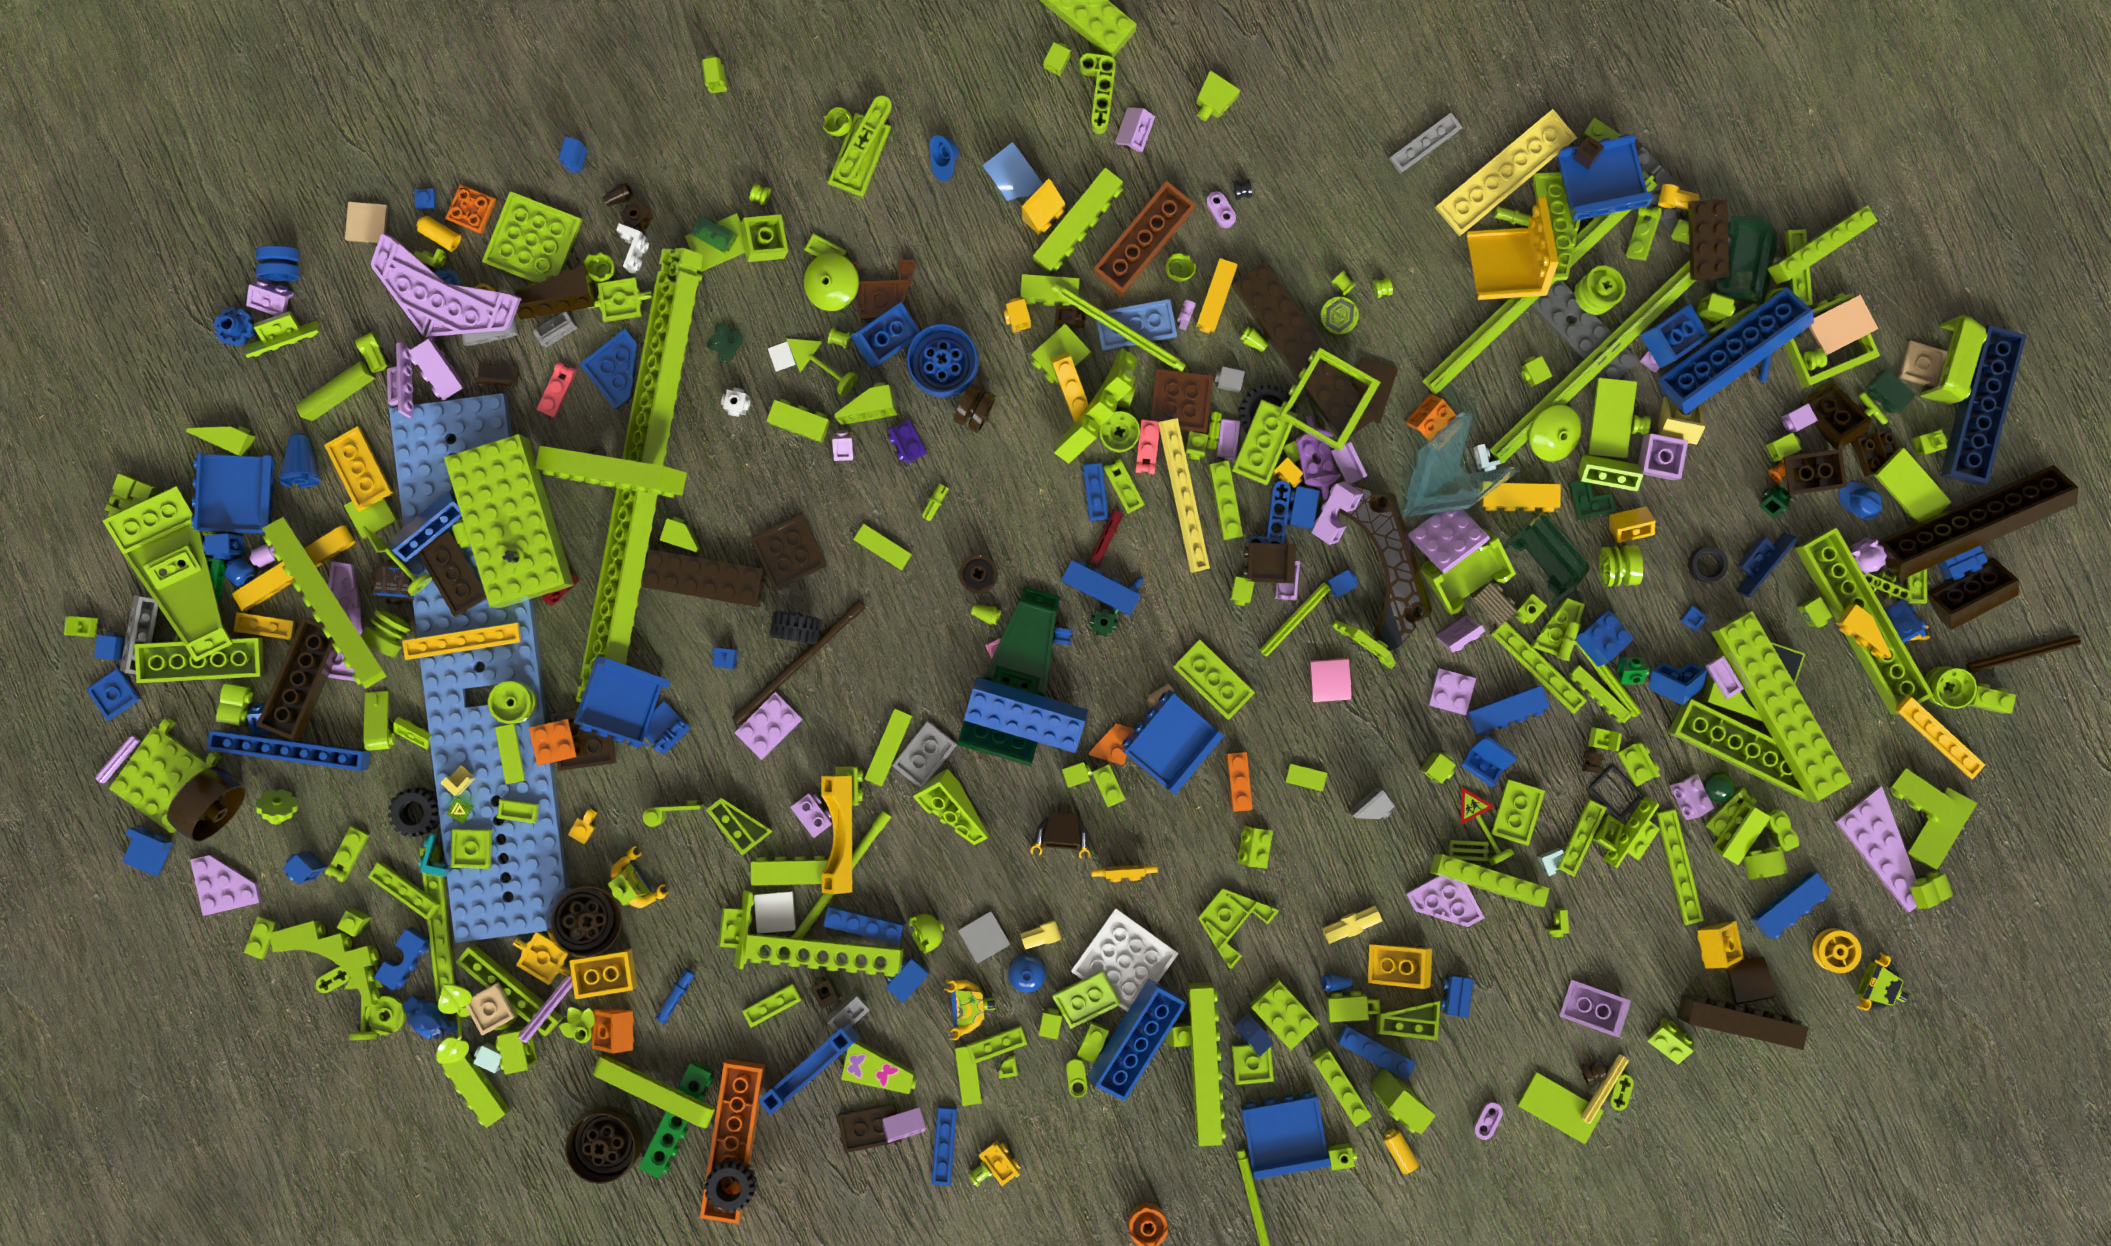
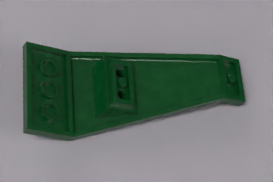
[957,586,1061,767]

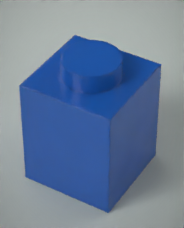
[1326,570,1358,598]
[94,632,125,660]

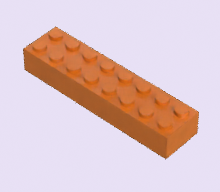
[700,1059,766,1224]

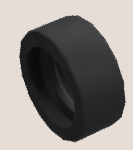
[1688,546,1728,583]

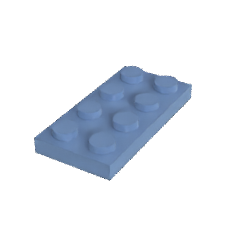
[1096,299,1177,351]

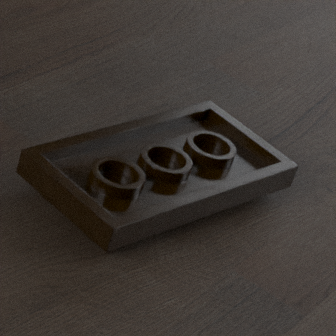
[1688,200,1729,280]
[417,531,487,617]

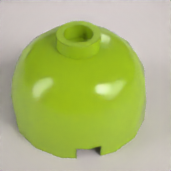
[909,913,944,954]

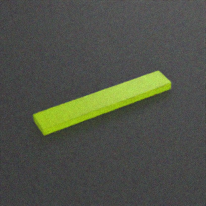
[1490,622,1587,714]
[1655,808,1704,925]

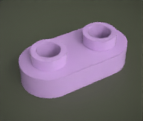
[1206,191,1236,228]
[1473,1101,1503,1140]

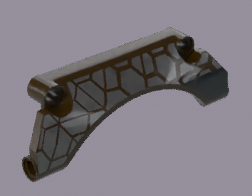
[1329,483,1432,651]

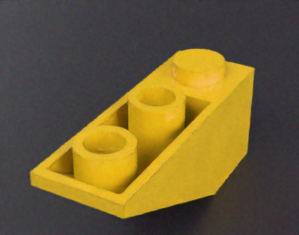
[1835,604,1892,659]

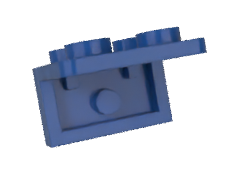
[1460,736,1517,787]
[123,825,174,876]

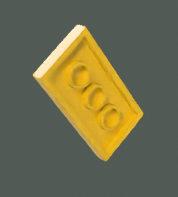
[324,426,393,512]

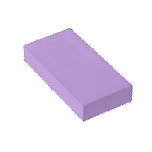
[1216,419,1240,459]
[1705,656,1744,699]

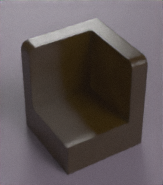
[1573,135,1604,170]

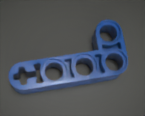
[1245,481,1291,546]

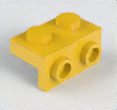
[978,1140,1021,1186]

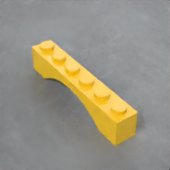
[821,775,853,894]

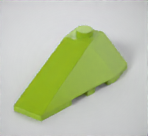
[913,769,989,845]

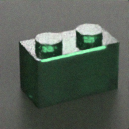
[1865,369,1916,414]

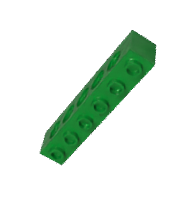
[638,1060,714,1179]

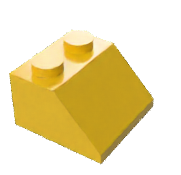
[1697,921,1744,969]

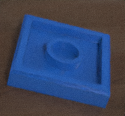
[86,668,142,721]

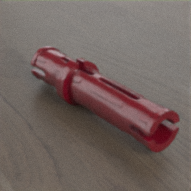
[1088,510,1124,566]

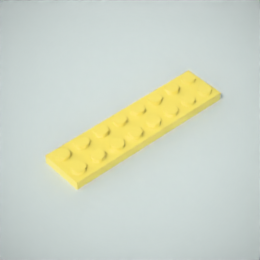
[1435,109,1577,237]

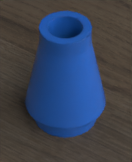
[1322,973,1352,992]

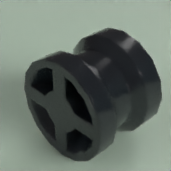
[1234,179,1252,200]

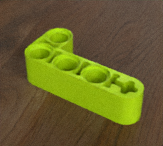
[1079,53,1116,134]

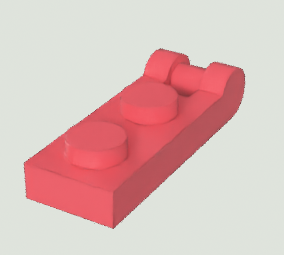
[536,362,577,419]
[1135,419,1160,474]

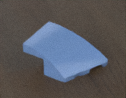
[982,142,1043,201]

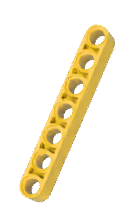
[232,525,356,612]

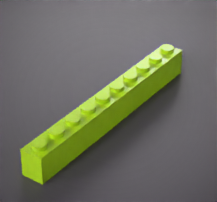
[262,517,387,689]

